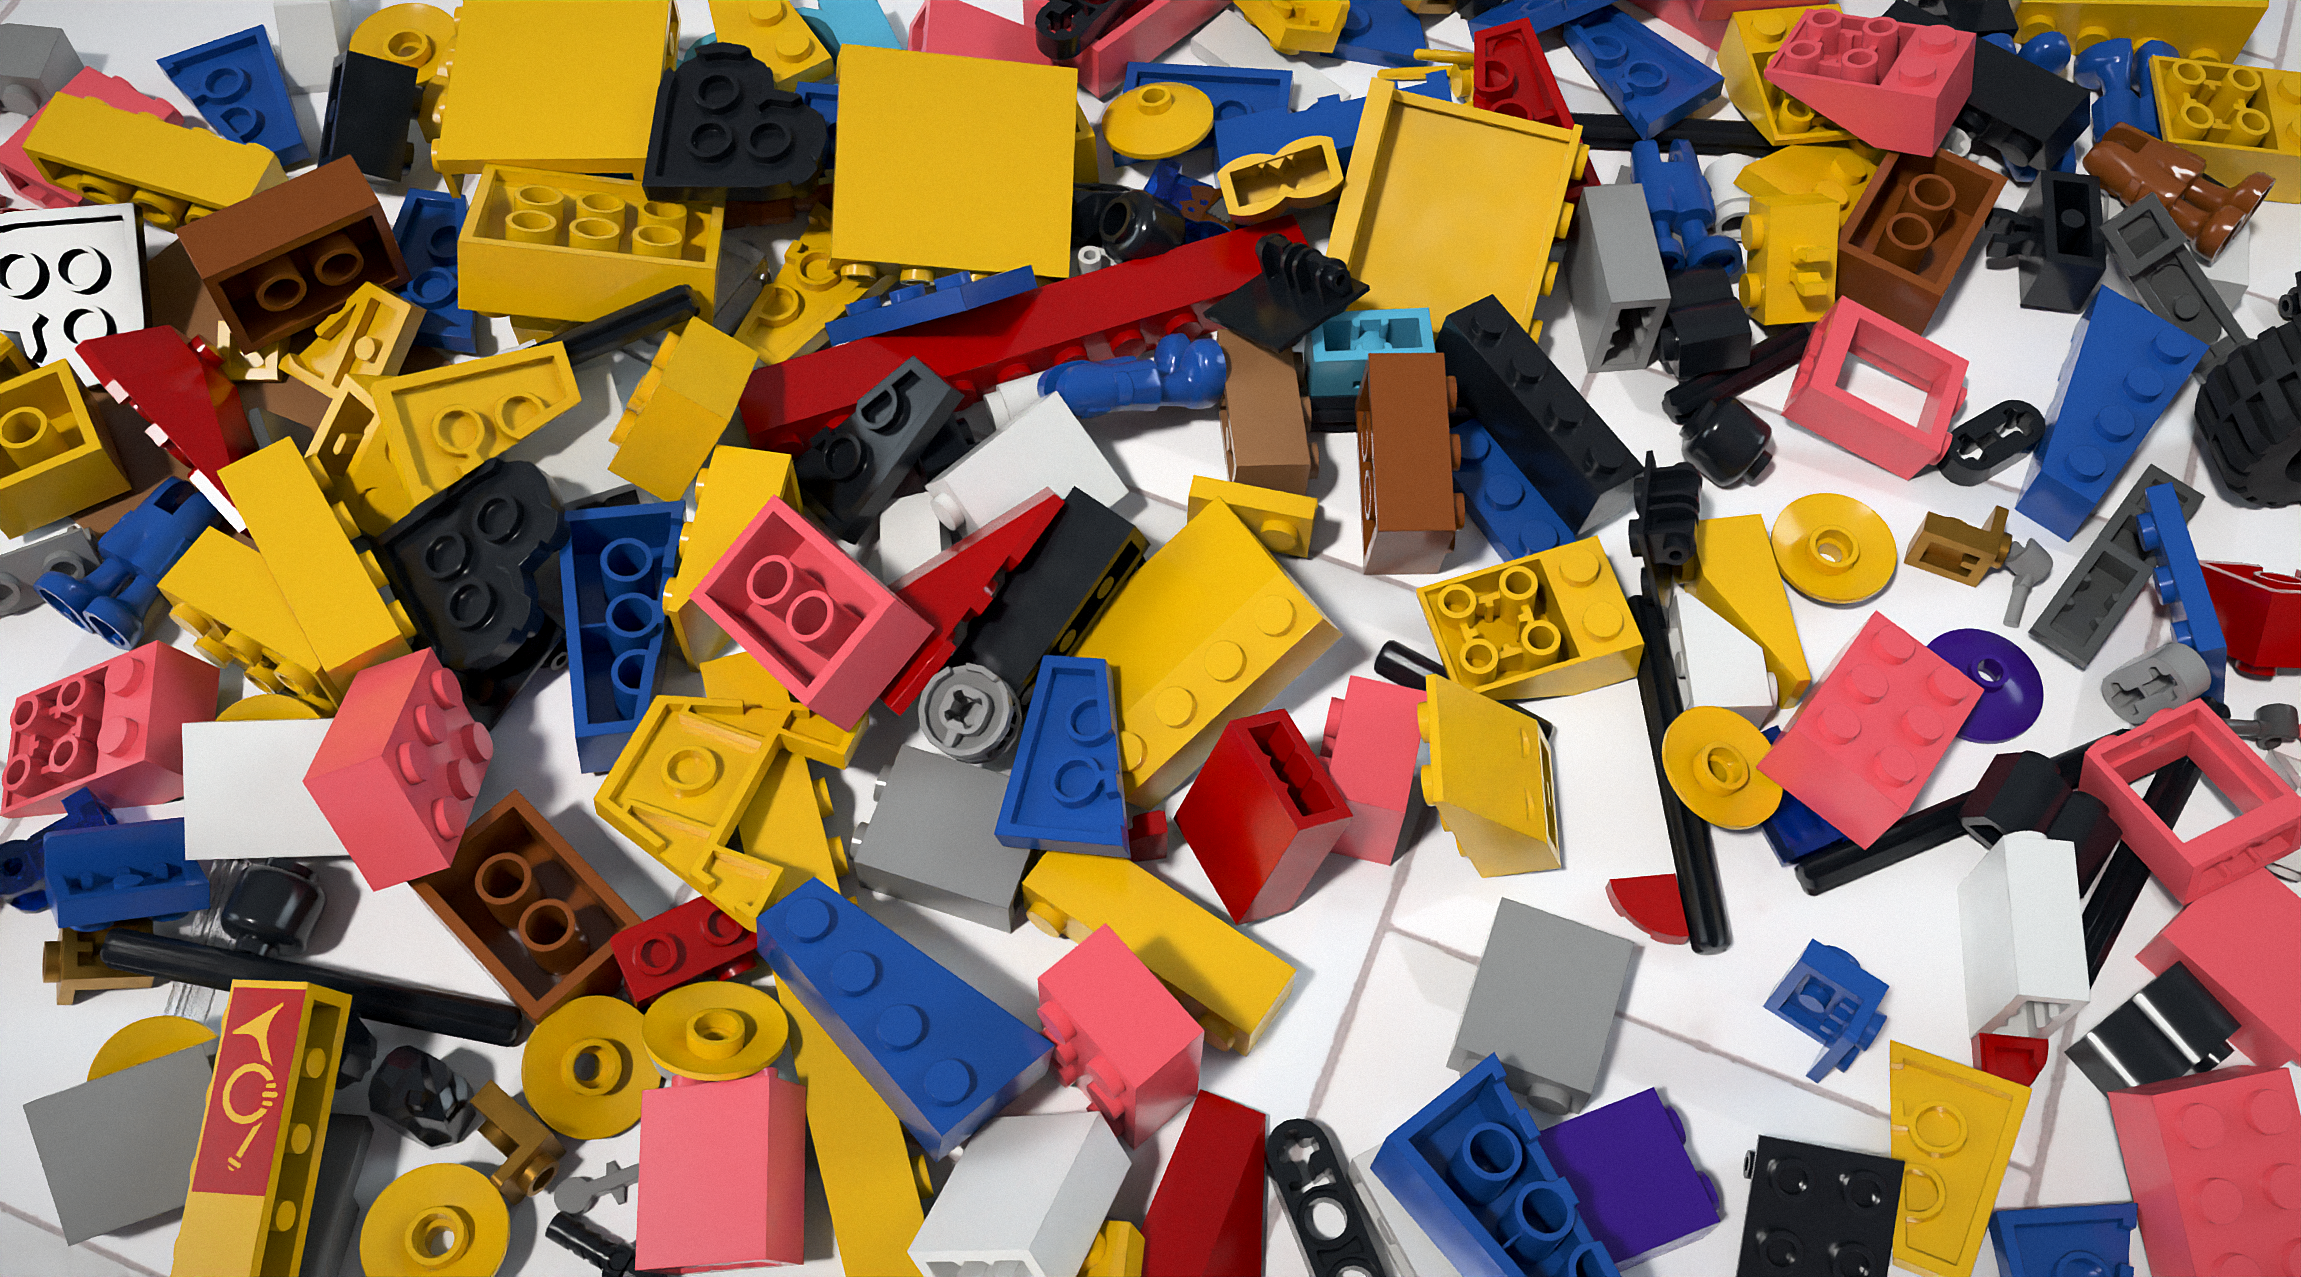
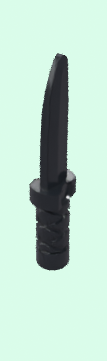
[545,1211,668,1277]

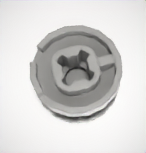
[918,663,1022,764]

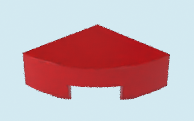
[1127,810,1168,862]
[1605,873,1689,945]
[1971,1033,2049,1087]

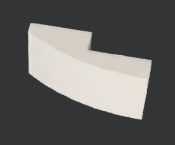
[880,491,952,586]

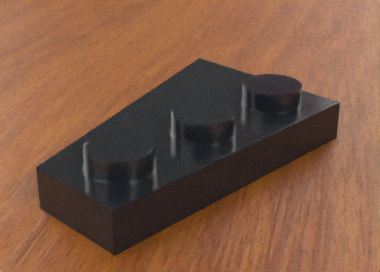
[793,356,965,545]

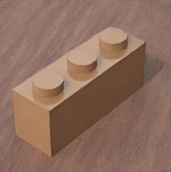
[1216,329,1319,496]

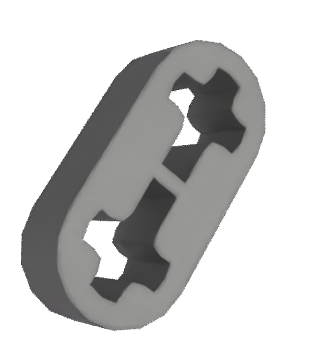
[2101,642,2211,724]

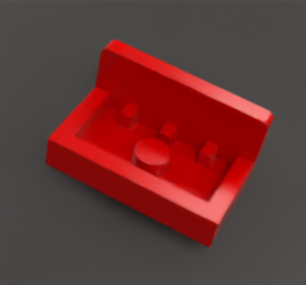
[610,895,759,1010]

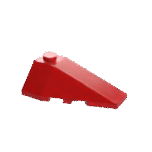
[1473,17,1601,244]
[74,324,257,541]
[878,486,1065,716]
[2198,560,2301,676]
[1140,1089,1266,1277]

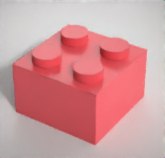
[1318,675,1427,866]

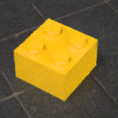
[607,315,759,502]
[0,357,132,540]

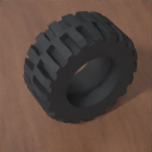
[2194,313,2301,506]

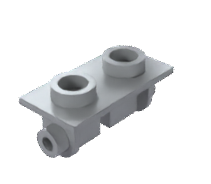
[0,525,102,617]

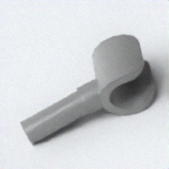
[2003,538,2053,628]

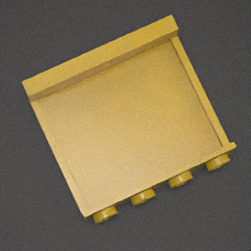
[431,0,681,198]
[827,43,1078,287]
[1325,77,1590,344]

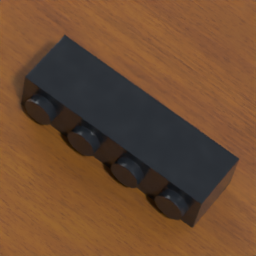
[1881,0,2090,171]
[1434,294,1645,536]
[936,486,1151,750]

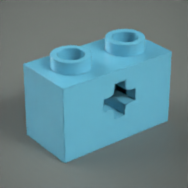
[1304,308,1436,396]

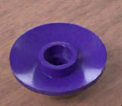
[1926,628,2044,744]

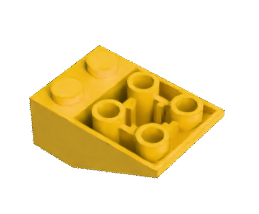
[1716,3,1860,146]
[2148,55,2301,204]
[304,373,413,537]
[662,444,806,673]
[156,526,344,718]
[1415,535,1645,701]
[1417,674,1561,878]

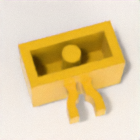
[1738,193,1840,325]

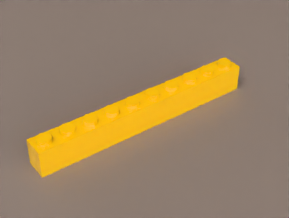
[699,651,934,1277]

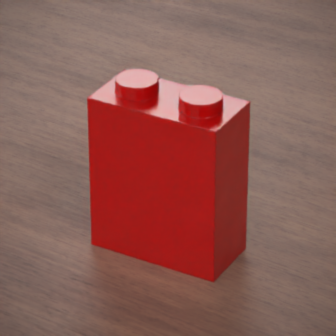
[1173,708,1354,926]

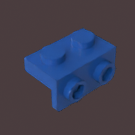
[43,817,210,932]
[1762,938,1890,1084]

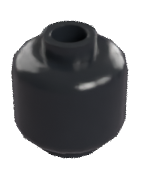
[1099,189,1186,263]
[1679,397,1773,486]
[220,857,328,958]

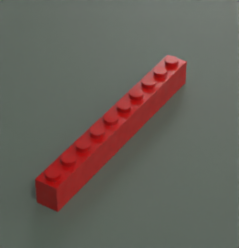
[736,213,1310,461]

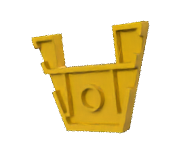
[593,695,870,933]

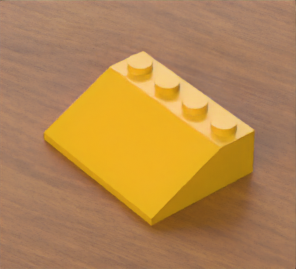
[457,163,726,336]
[1071,496,1343,811]

